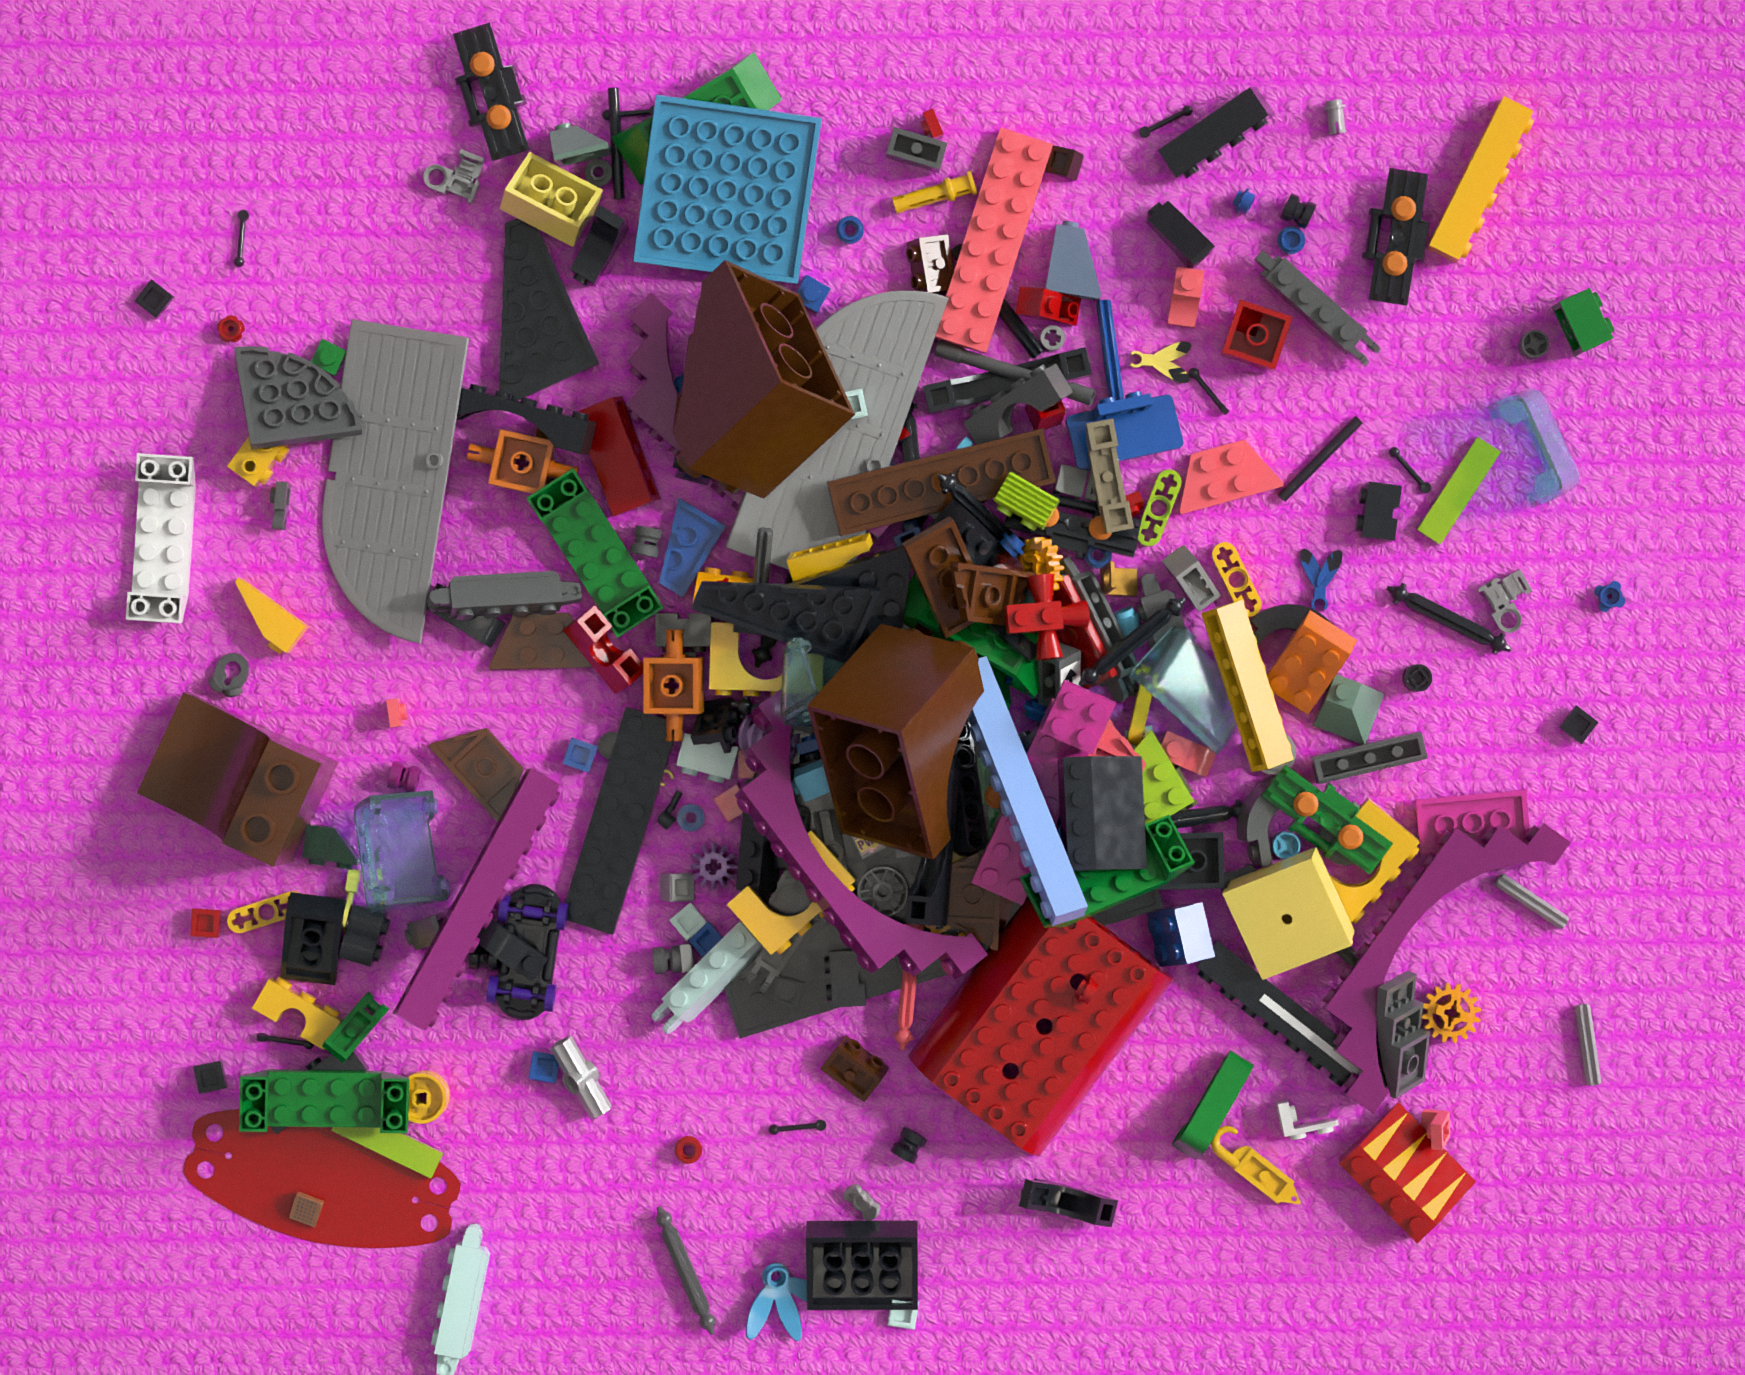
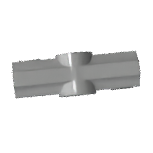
[550,1035,612,1119]

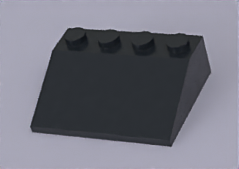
[1057,756,1147,872]
[806,1220,918,1310]

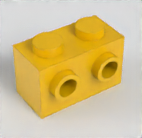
[227,436,290,487]

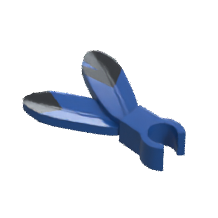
[1300,549,1342,611]

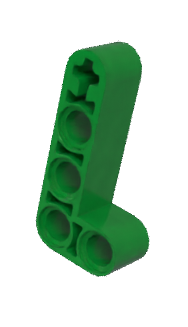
[1171,1050,1254,1160]

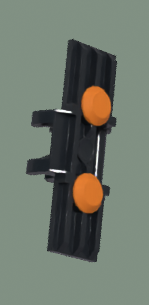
[453,22,530,161]
[1362,168,1430,306]
[1004,491,1142,560]

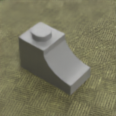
[1162,544,1221,612]

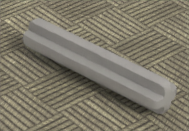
[1494,874,1569,929]
[1575,1003,1601,1086]

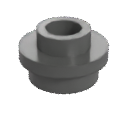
[585,159,613,187]

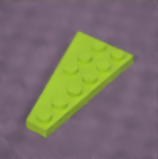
[1134,729,1195,824]

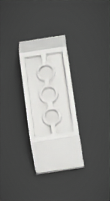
[126,453,196,623]

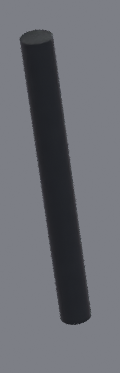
[608,88,625,200]
[1277,416,1363,502]

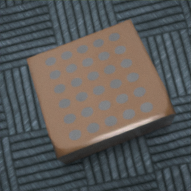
[289,1192,325,1227]

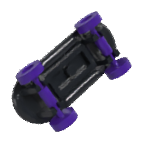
[486,884,568,1020]

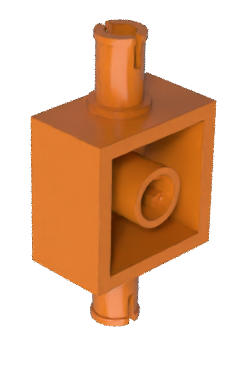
[467,429,579,494]
[643,629,704,741]

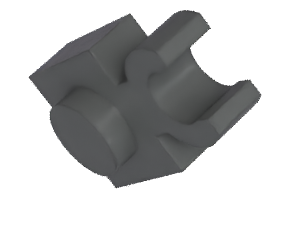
[270,481,291,530]

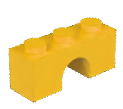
[252,977,344,1050]

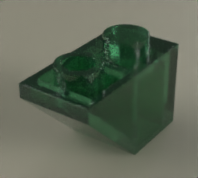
[302,824,361,870]

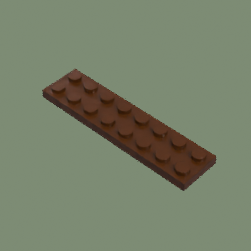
[827,428,1056,536]

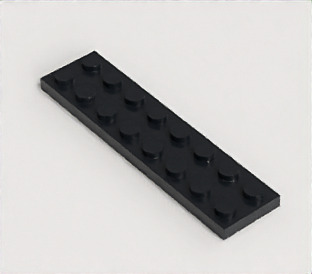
[565,707,674,935]

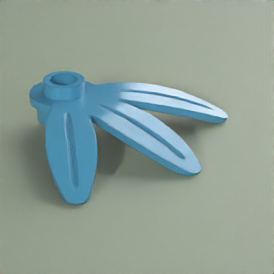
[746,1262,807,1341]

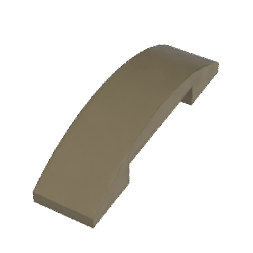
[1085,419,1134,534]

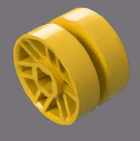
[408,1070,450,1124]

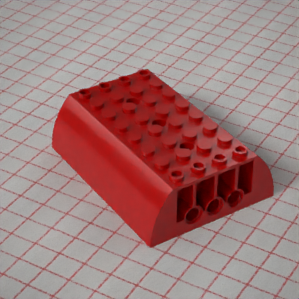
[908,897,1174,1156]

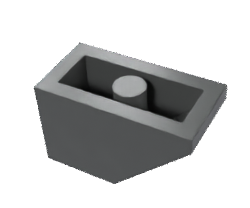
[404,913,443,950]

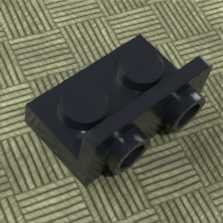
[690,698,742,753]

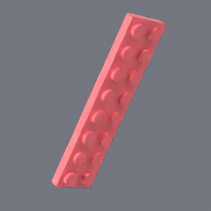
[935,127,1053,354]

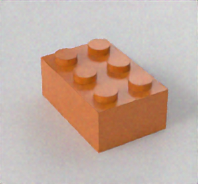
[1266,610,1357,715]

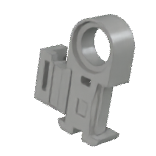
[423,149,485,204]
[1478,569,1532,633]

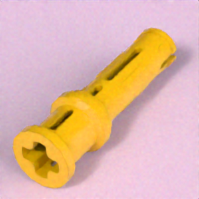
[892,170,977,214]

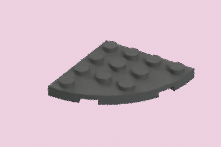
[234,346,362,450]

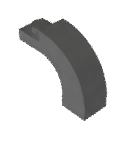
[1237,774,1300,867]

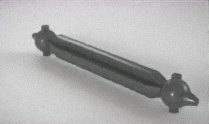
[656,1206,716,1335]

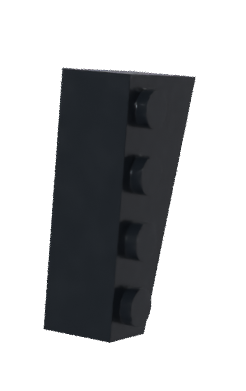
[1158,87,1275,179]

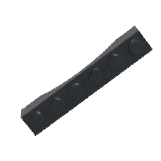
[923,347,1092,415]
[456,384,597,454]
[905,757,961,926]

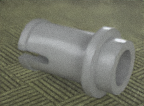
[1323,99,1347,135]

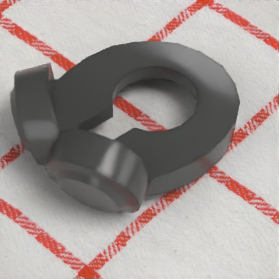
[208,653,249,697]

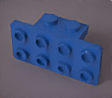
[1066,391,1184,470]

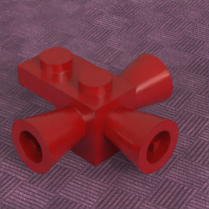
[1004,574,1090,661]

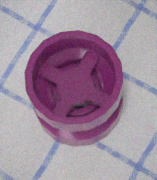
[387,761,421,794]

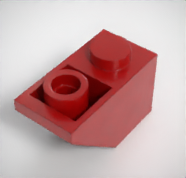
[1015,287,1081,326]

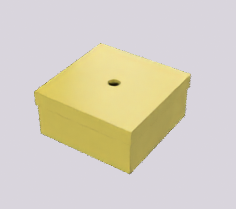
[1222,847,1355,980]

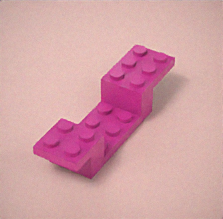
[971,679,1116,905]

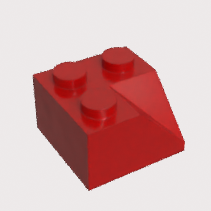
[1220,300,1293,372]

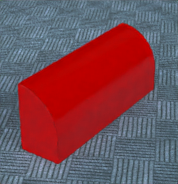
[578,396,661,517]

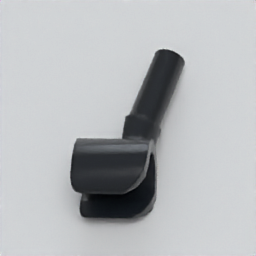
[658,790,683,830]

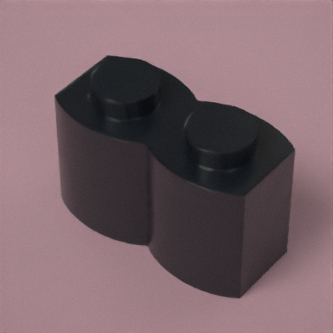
[338,903,391,967]

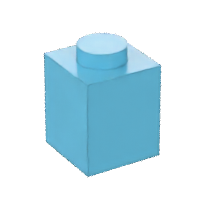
[791,760,830,802]

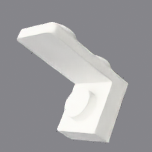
[1275,1100,1339,1140]

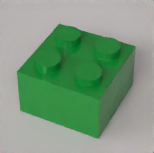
[1552,288,1614,357]

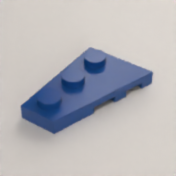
[659,498,726,597]

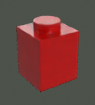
[1025,400,1066,430]

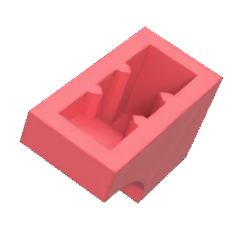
[1167,267,1204,328]
[1160,731,1217,777]

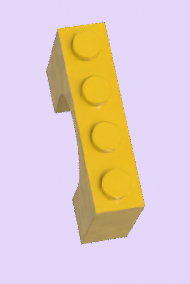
[709,622,822,698]
[1328,797,1420,924]
[727,830,856,955]

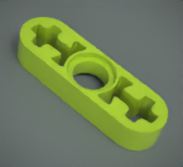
[1138,469,1182,547]

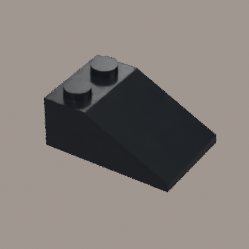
[280,892,346,985]

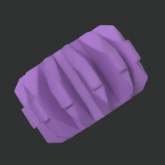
[690,843,738,890]

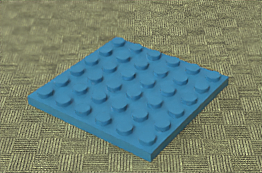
[633,94,822,284]

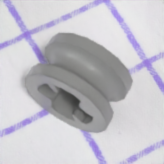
[1040,325,1065,351]

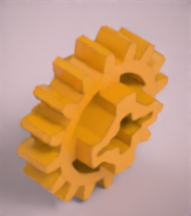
[1015,537,1064,595]
[1422,982,1481,1043]

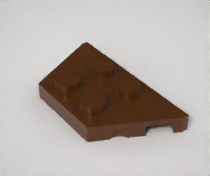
[950,561,1037,626]
[489,612,592,670]
[429,728,525,822]
[947,848,1000,950]

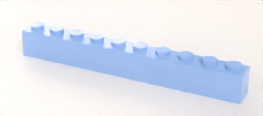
[968,656,1088,926]

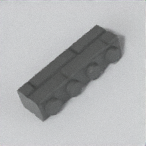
[1310,731,1428,784]

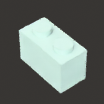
[676,733,739,783]

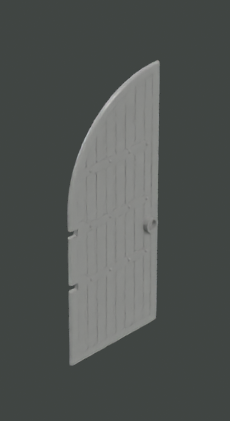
[726,290,949,570]
[322,319,469,644]

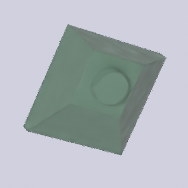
[549,123,612,167]
[1313,674,1384,744]

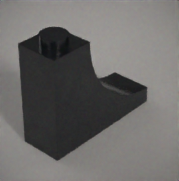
[570,205,629,286]

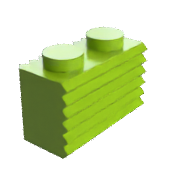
[993,472,1060,531]

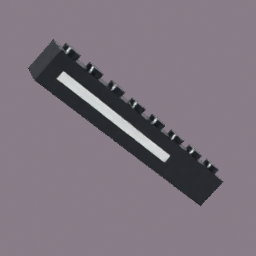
[1195,940,1387,1088]

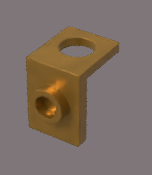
[1100,561,1138,597]

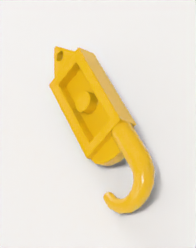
[1210,1126,1301,1204]

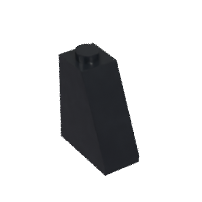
[1146,201,1215,269]

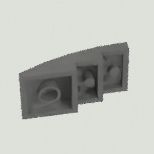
[1376,971,1430,1099]

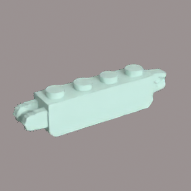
[651,922,764,1034]
[431,1223,490,1375]

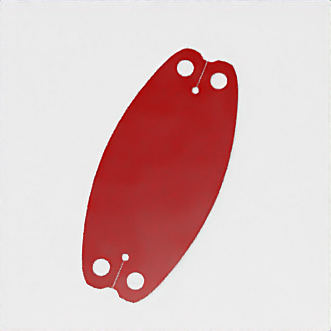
[183,1109,461,1248]

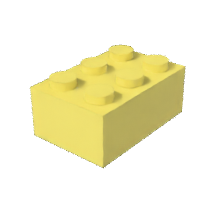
[499,152,603,247]

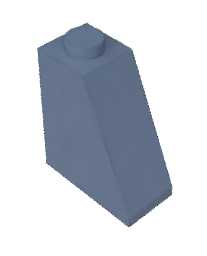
[1045,221,1101,301]

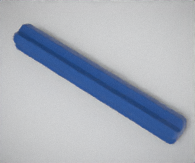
[1096,299,1124,401]

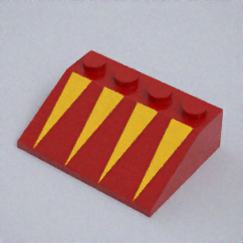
[1338,1101,1476,1243]

